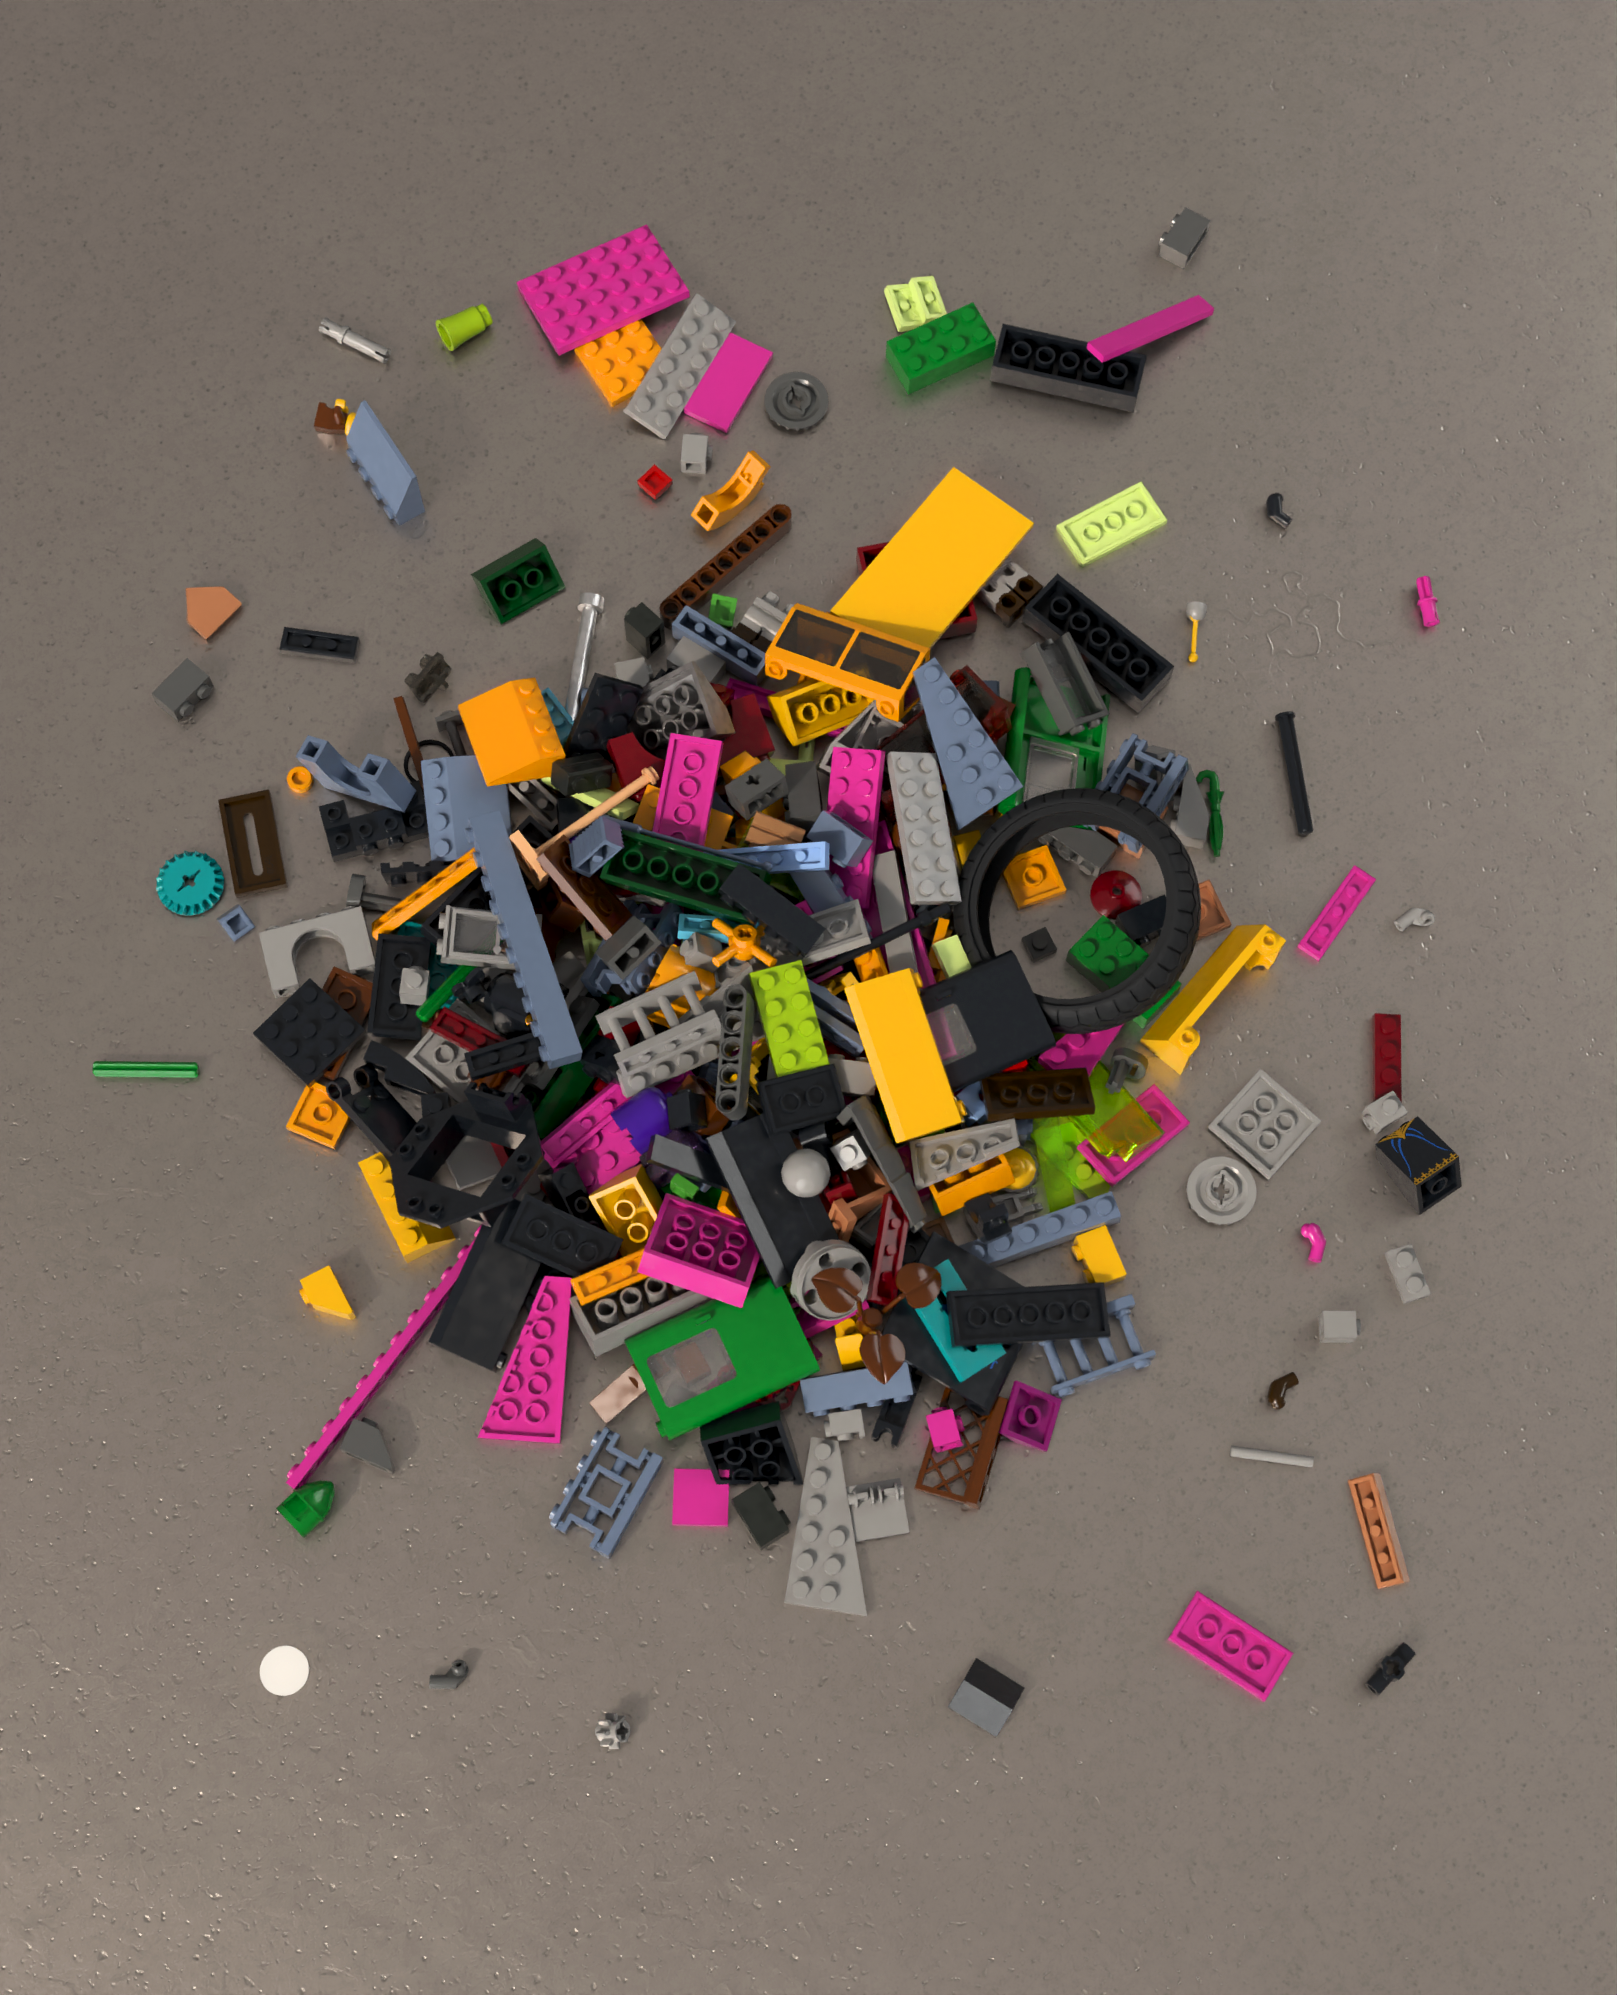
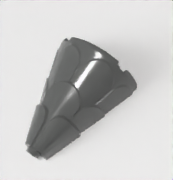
[831,1095,927,1233]

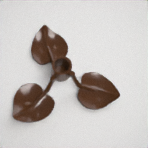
[811,1263,941,1385]

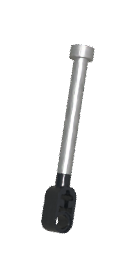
[565,593,605,721]

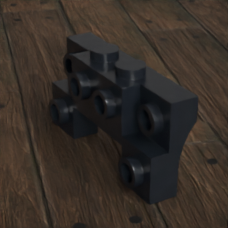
[319,780,429,862]

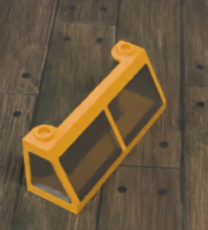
[765,603,930,722]

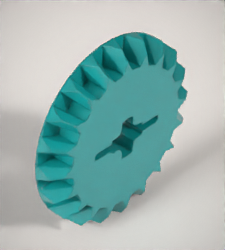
[156,850,224,916]

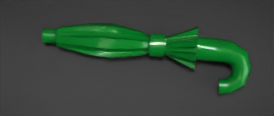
[1196,770,1224,857]

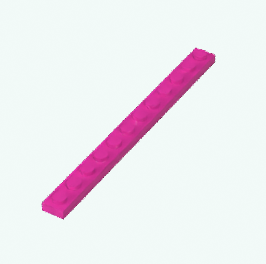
[286,1224,482,1489]

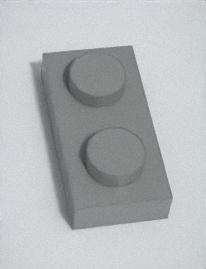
[1385,1244,1431,1304]

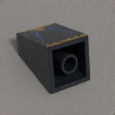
[1375,1116,1462,1215]

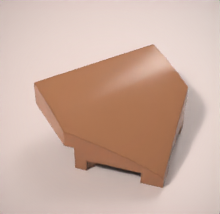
[186,587,242,640]

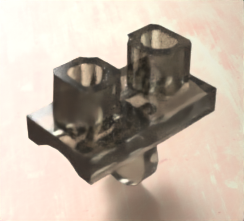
[405,652,451,703]

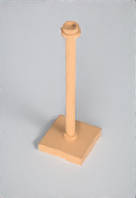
[509,766,659,891]

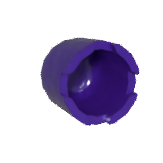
[611,1087,674,1155]

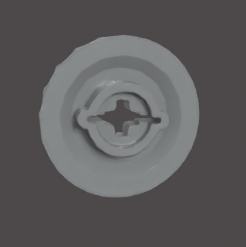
[1186,1156,1257,1225]

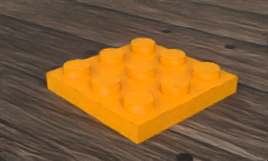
[575,319,661,407]

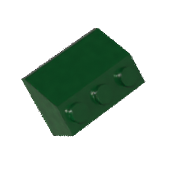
[471,538,566,624]

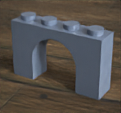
[296,735,416,812]

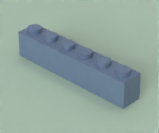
[959,1191,1121,1268]

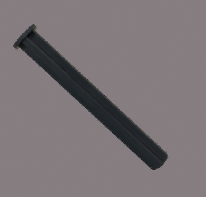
[1275,711,1313,835]

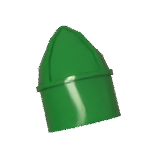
[276,1480,335,1538]

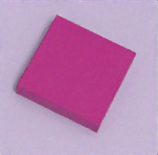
[672,1468,729,1527]

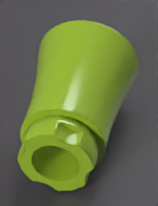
[436,304,493,351]

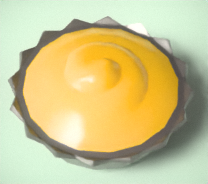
[1001,1144,1040,1194]

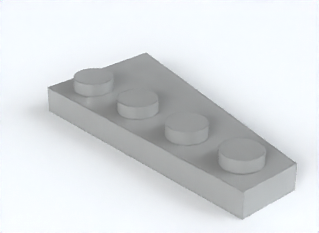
[909,1118,1020,1191]

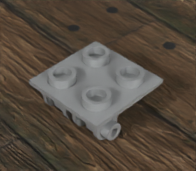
[846,1478,910,1542]

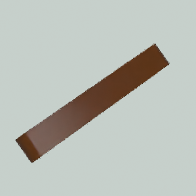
[659,504,792,629]

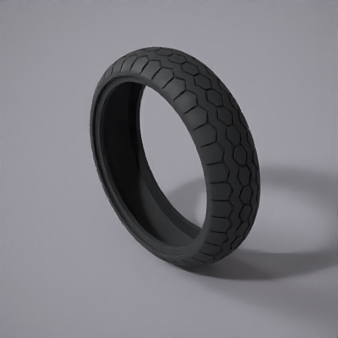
[954,788,1201,1034]

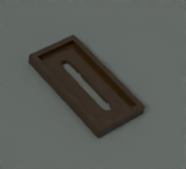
[218,789,288,898]

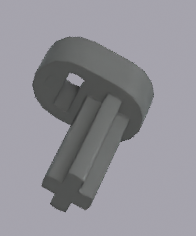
[346,874,401,912]
[1105,1047,1148,1094]

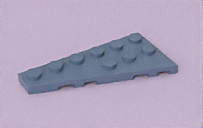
[912,657,1023,831]

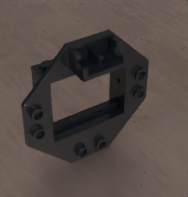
[389,1082,545,1228]

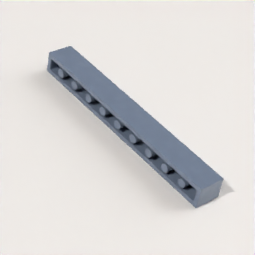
[465,810,582,1069]

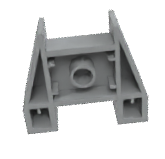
[817,700,930,811]

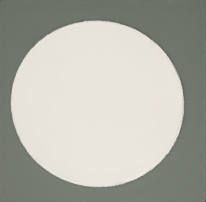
[260,1646,309,1696]

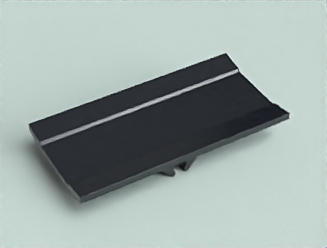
[705,1113,840,1289]

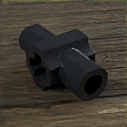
[1365,1642,1416,1696]

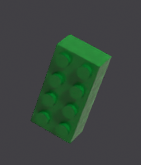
[886,302,996,395]
[1066,915,1182,1029]

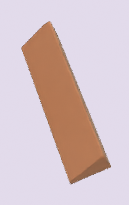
[1348,1473,1410,1589]

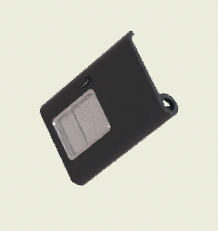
[920,950,1056,1093]

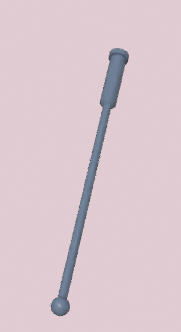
[602,814,772,872]

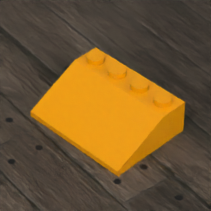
[458,677,566,787]

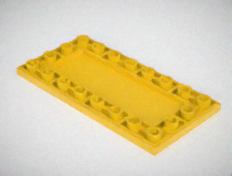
[830,467,1034,649]

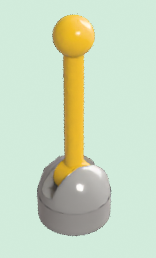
[1186,601,1207,662]

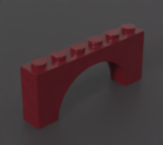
[606,693,775,804]

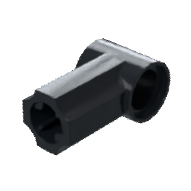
[799,1121,841,1177]

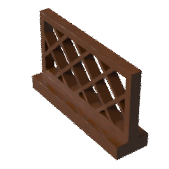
[915,1386,1008,1510]

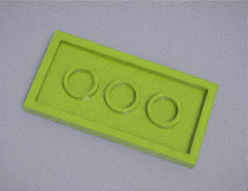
[748,960,829,1078]

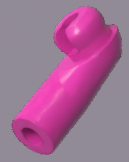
[1301,1222,1326,1263]

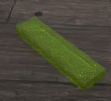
[1033,1117,1076,1213]

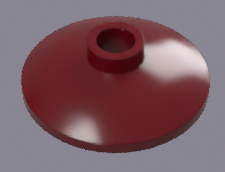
[1090,870,1142,920]

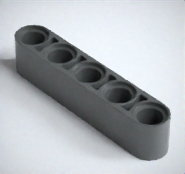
[715,984,755,1121]

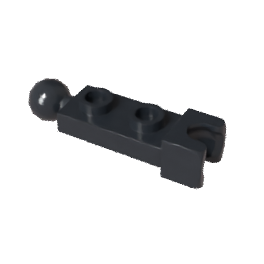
[871,1366,923,1449]

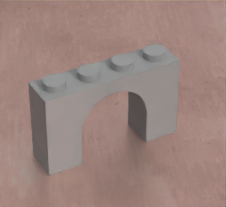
[259,906,375,999]

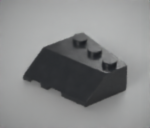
[700,1401,803,1485]

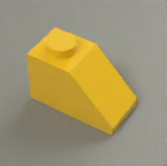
[299,1265,356,1320]

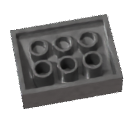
[627,661,735,760]

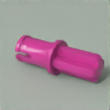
[1416,576,1440,627]

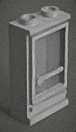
[436,905,542,970]

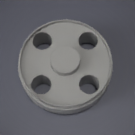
[790,1240,871,1321]

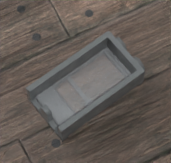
[1020,632,1109,736]

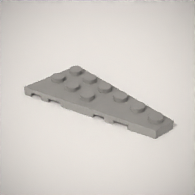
[616,962,765,1098]
[784,1437,867,1617]

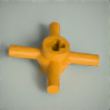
[712,917,777,968]

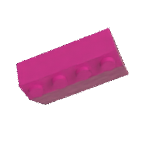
[638,1193,760,1308]

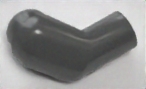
[429,1659,468,1689]

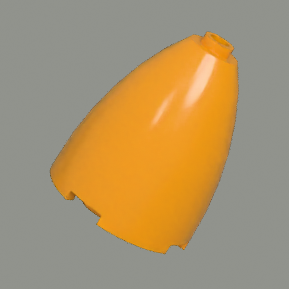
[645,944,718,1029]

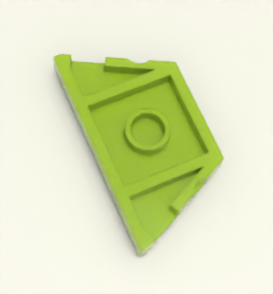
[1030,1118,1110,1200]

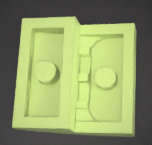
[884,276,947,332]

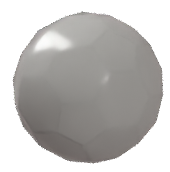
[781,1149,830,1198]

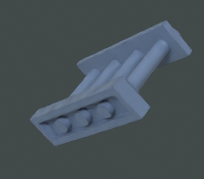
[1031,1294,1156,1397]

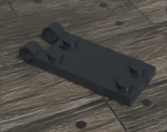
[326,1064,446,1165]

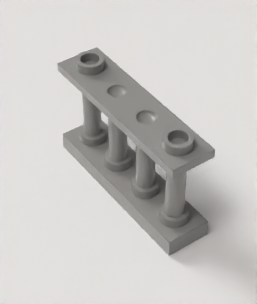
[596,971,721,1078]

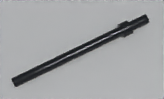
[805,902,951,980]

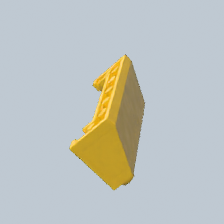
[1139,924,1287,1075]
[844,968,967,1143]

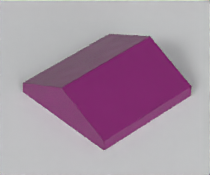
[999,1381,1062,1452]

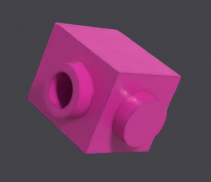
[926,1407,965,1453]

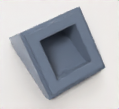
[217,904,255,941]

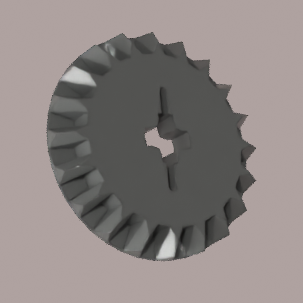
[765,372,828,431]

